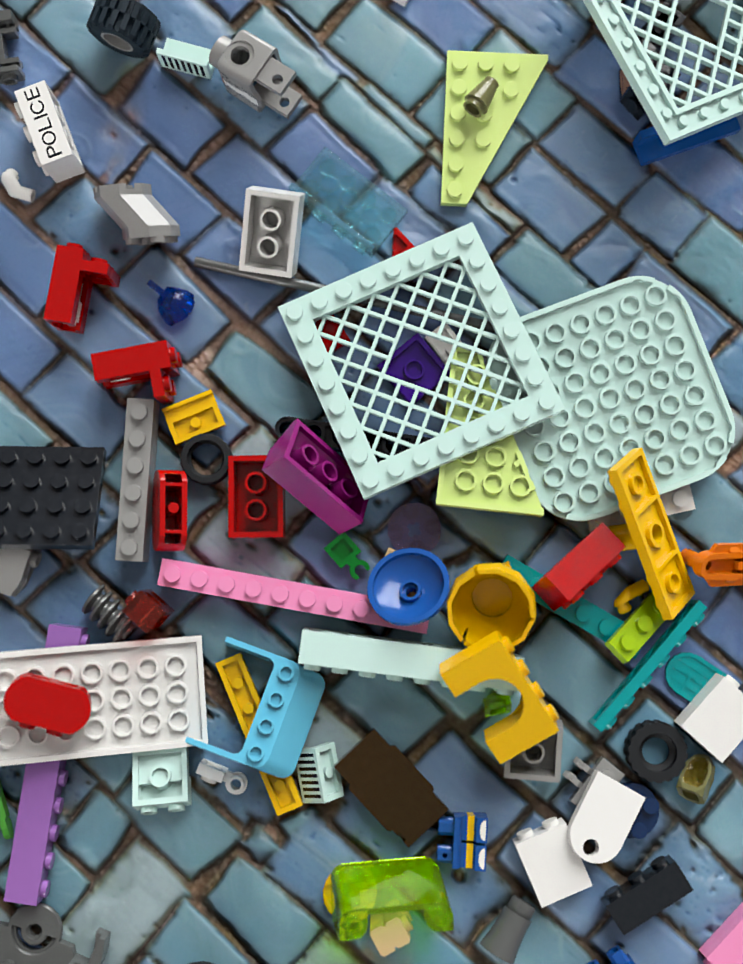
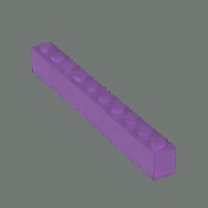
[3,623,90,906]

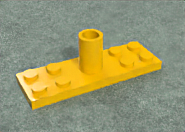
[607,447,695,620]

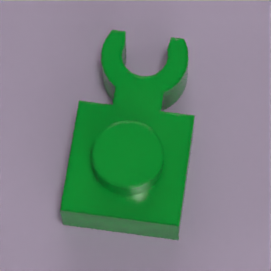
[323,532,370,580]

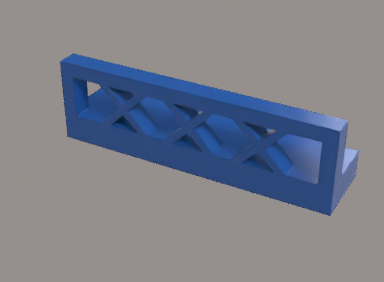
[632,117,741,167]

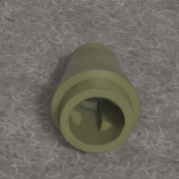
[463,76,499,117]

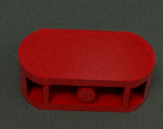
[152,470,187,551]
[4,672,92,737]

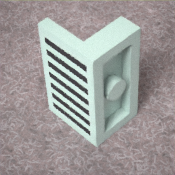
[156,38,215,80]
[296,742,344,803]

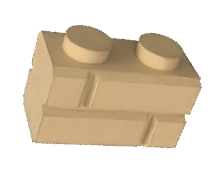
[370,901,414,957]

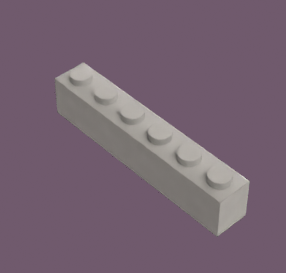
[115,398,160,562]

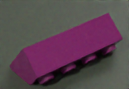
[262,419,369,535]

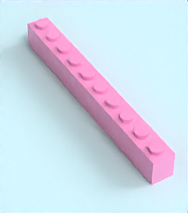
[157,558,429,634]

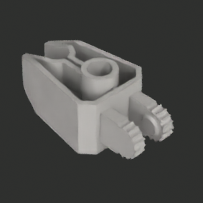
[0,549,42,597]

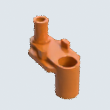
[681,542,743,587]

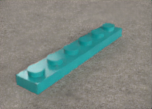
[502,554,642,659]
[588,600,708,732]

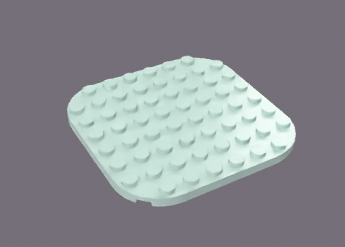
[486,276,735,521]

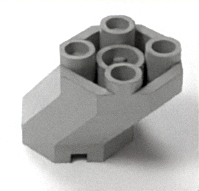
[93,183,181,246]

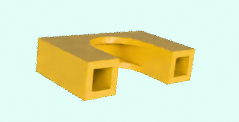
[439,630,559,764]

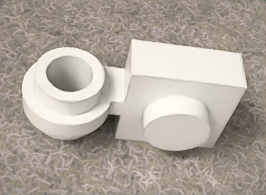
[196,758,248,795]

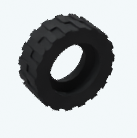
[623,719,688,783]

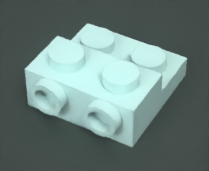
[132,747,192,815]

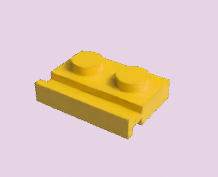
[161,389,226,446]

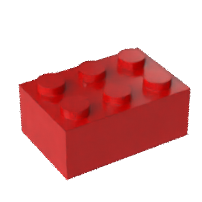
[228,455,286,538]
[531,522,626,611]

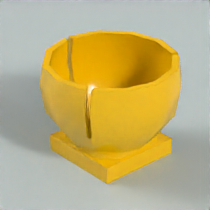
[446,561,537,646]

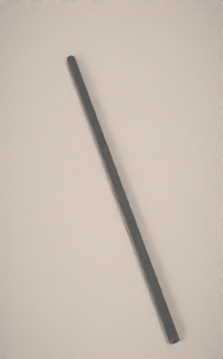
[194,257,495,333]

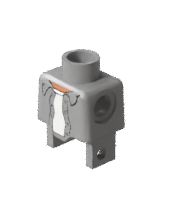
[209,30,303,119]

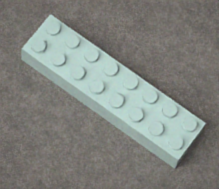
[298,627,525,696]

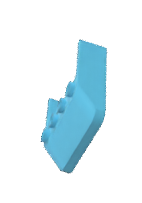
[185,637,325,778]

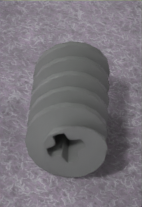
[82,584,142,642]

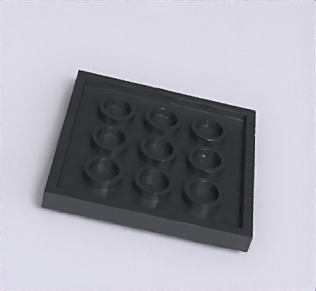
[0,446,107,550]

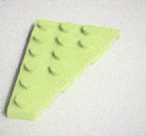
[440,50,548,207]
[436,347,544,517]

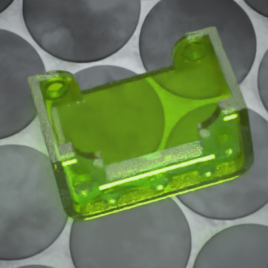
[330,857,454,941]

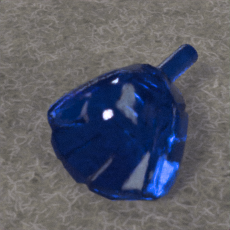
[147,279,195,326]

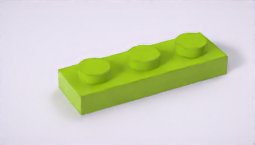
[604,591,665,664]

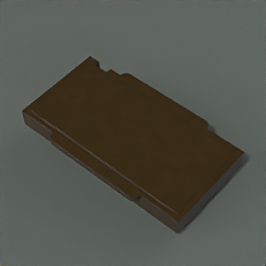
[334,728,449,848]

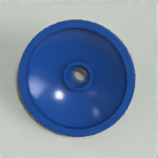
[367,548,450,626]

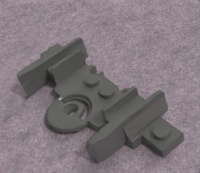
[0,902,111,964]

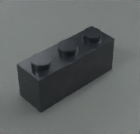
[600,854,693,935]

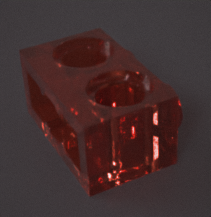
[122,589,175,633]

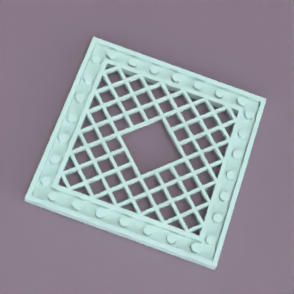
[583,0,743,146]
[278,222,565,500]

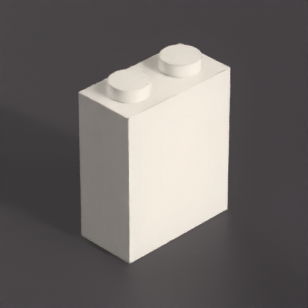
[674,673,743,763]
[512,817,593,908]

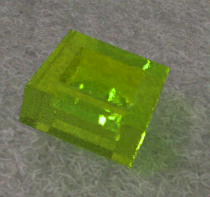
[482,693,512,717]

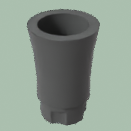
[480,894,535,964]

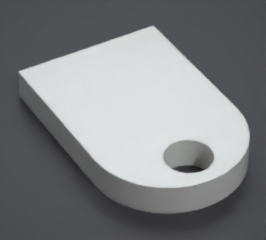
[567,770,645,864]

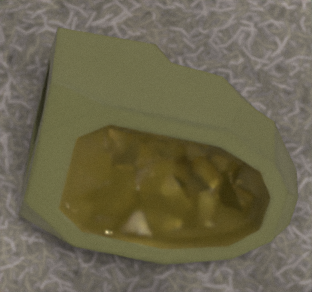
[676,754,715,804]

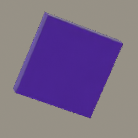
[377,333,450,404]

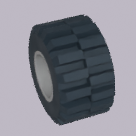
[86,0,161,58]

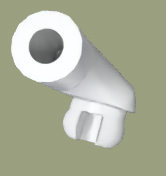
[1,168,36,203]

